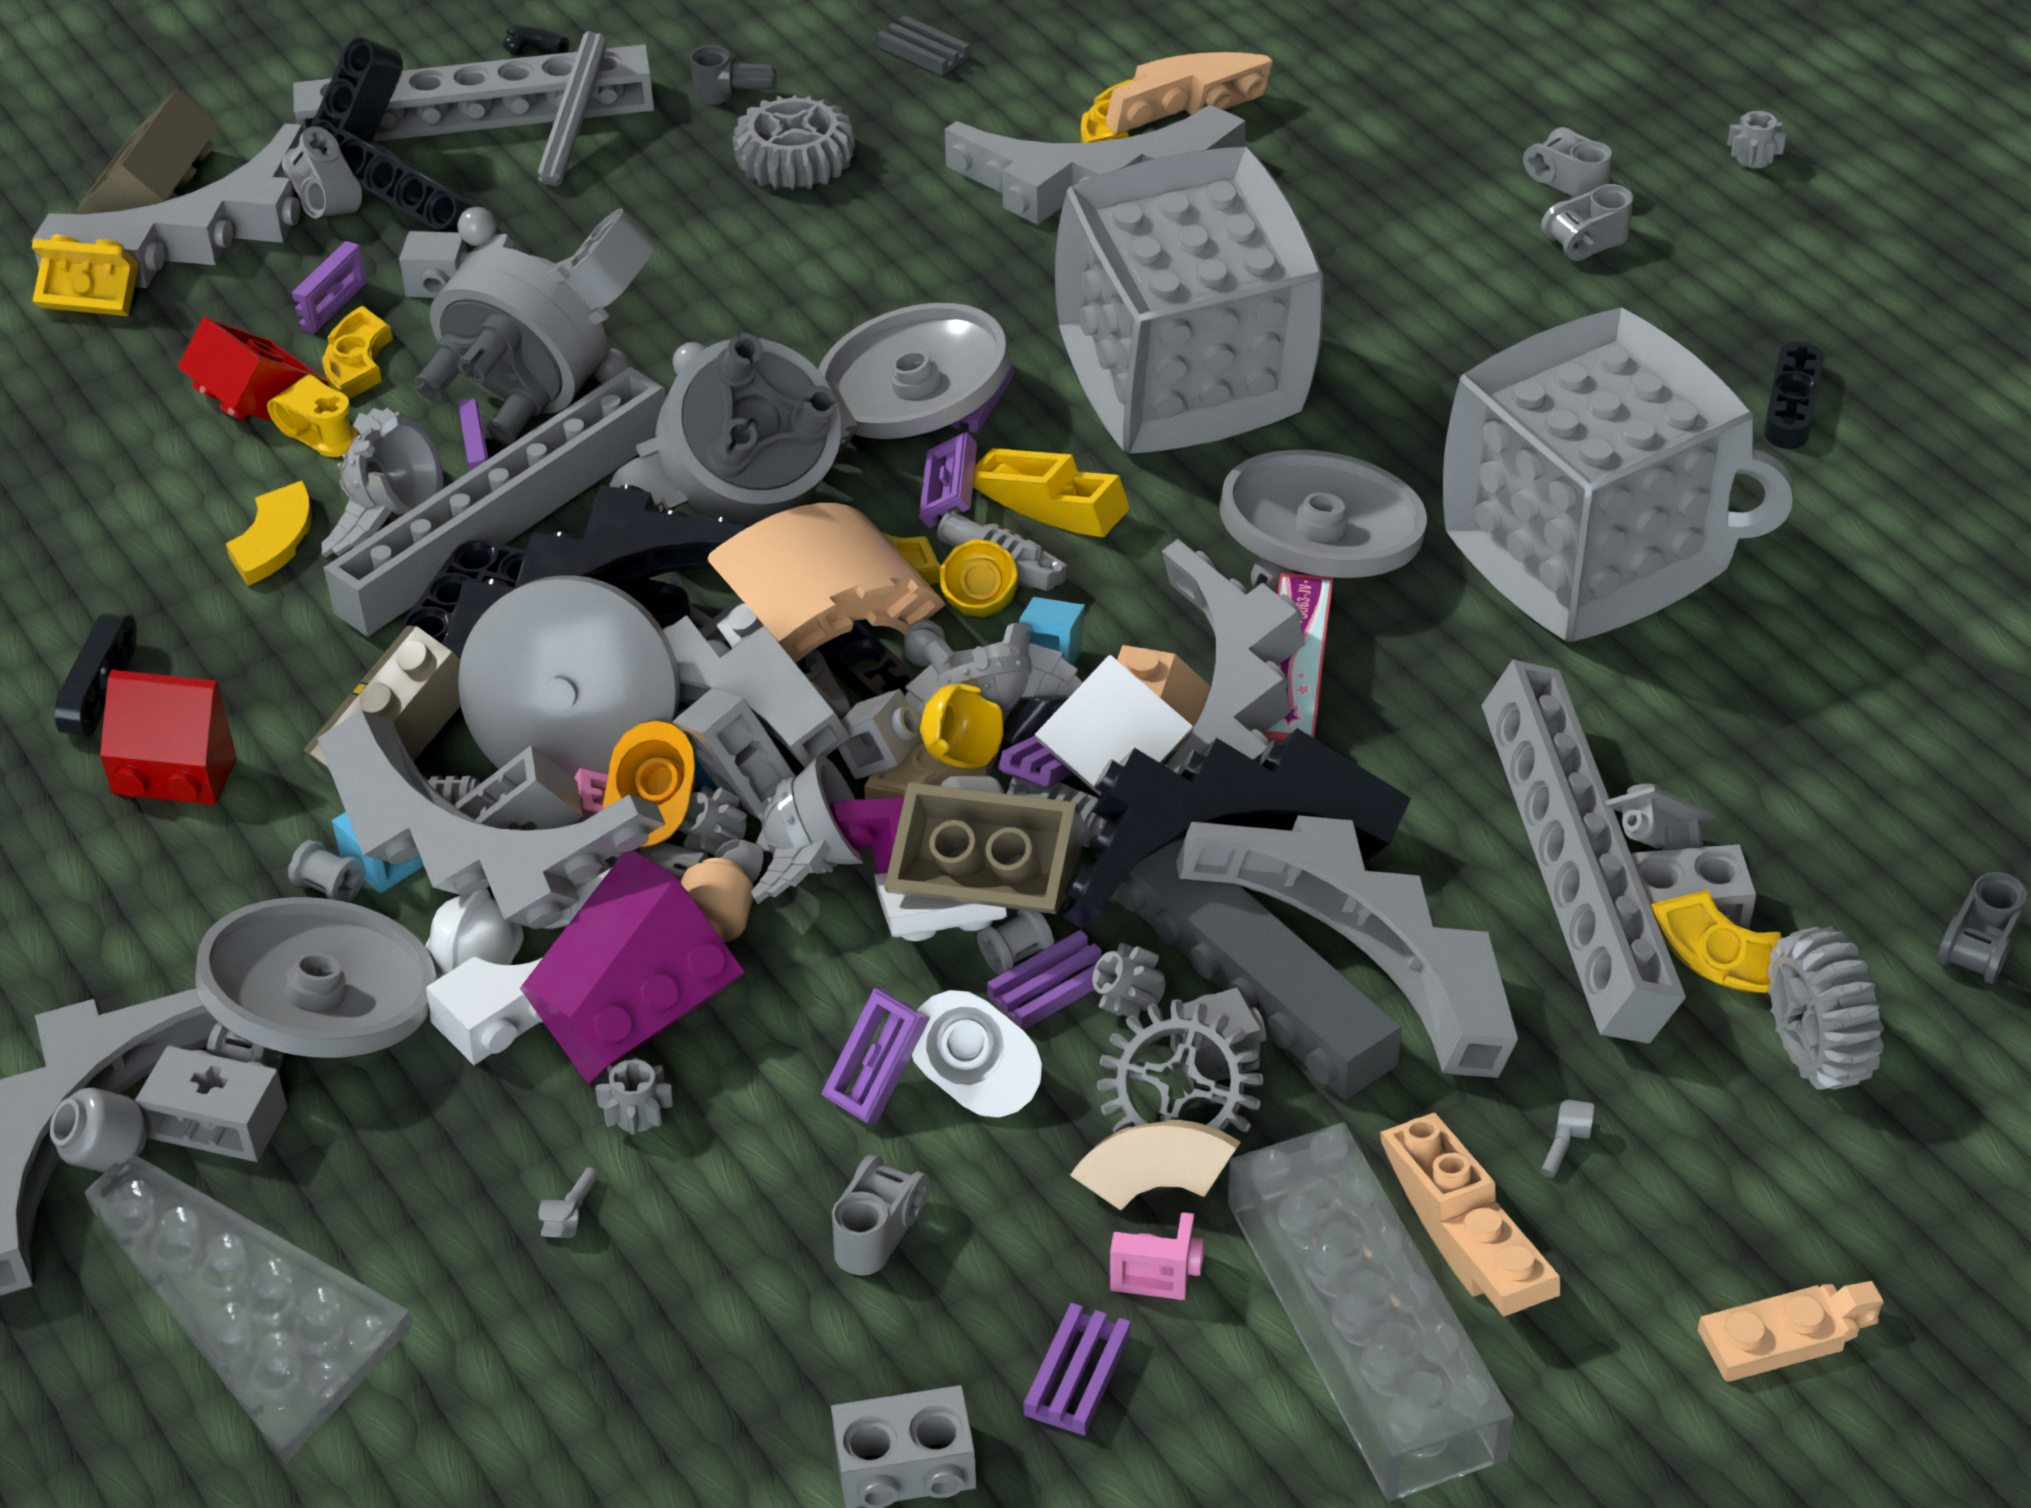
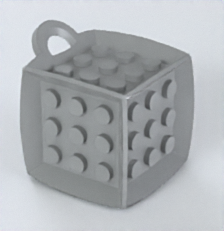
[1055,147,1324,454]
[1443,307,1794,642]

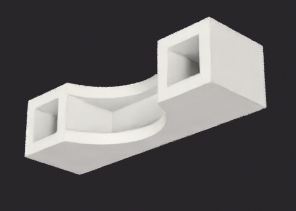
[426,867,612,1065]

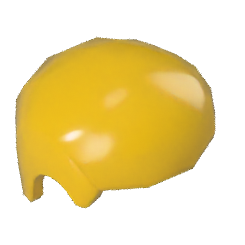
[940,539,1019,618]
[920,683,1004,770]

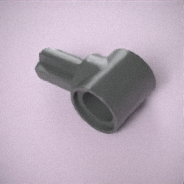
[690,45,777,105]

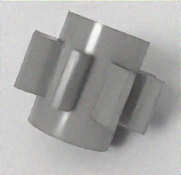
[1727,111,1786,168]
[677,786,747,856]
[1092,943,1165,1019]
[595,1058,673,1135]

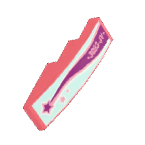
[1263,573,1333,742]

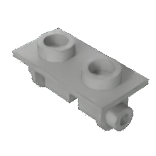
[1605,784,1716,850]

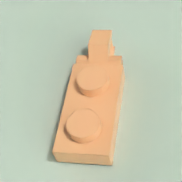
[1698,1281,1884,1382]

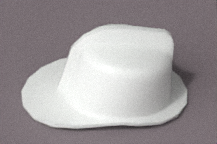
[425,889,524,980]
[912,990,1042,1117]

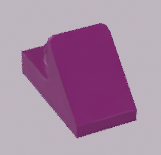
[829,797,905,874]

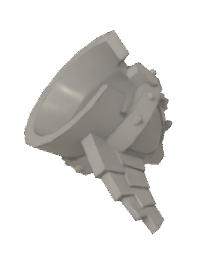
[322,407,444,558]
[905,623,1082,746]
[751,755,863,904]

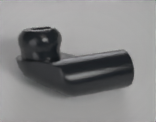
[502,25,570,56]
[1003,695,1069,746]

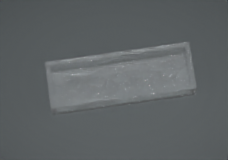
[1228,1122,1514,1502]

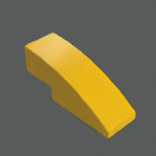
[973,448,1130,538]

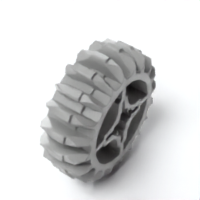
[733,94,855,191]
[1767,927,1884,1090]
[1097,999,1263,1134]

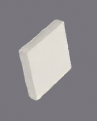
[1035,655,1193,796]
[875,873,1007,941]

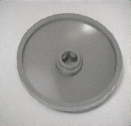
[818,303,1010,439]
[1220,450,1427,578]
[458,575,680,778]
[195,897,436,1058]

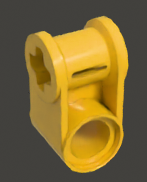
[267,375,358,457]

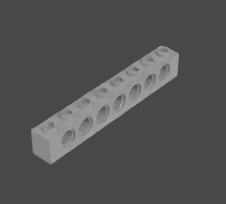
[293,44,654,141]
[1481,659,1686,1044]

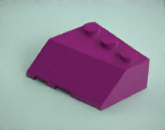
[520,850,745,1084]

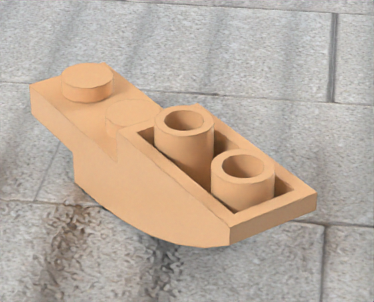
[1105,52,1273,134]
[1380,1112,1560,1317]

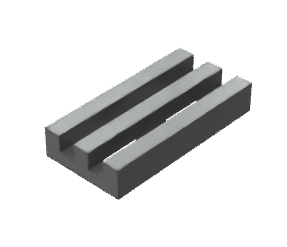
[876,15,970,76]

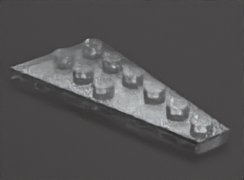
[85,1154,413,1464]

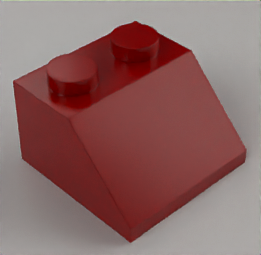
[178,316,328,421]
[100,670,237,805]

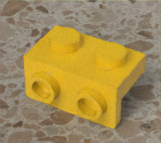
[32,235,139,316]

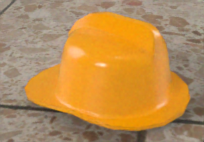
[603,721,696,848]

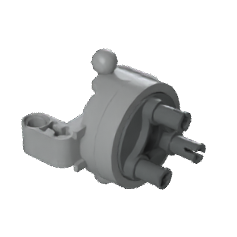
[413,207,656,445]
[609,332,858,528]

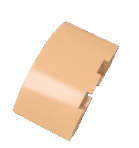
[708,503,946,663]

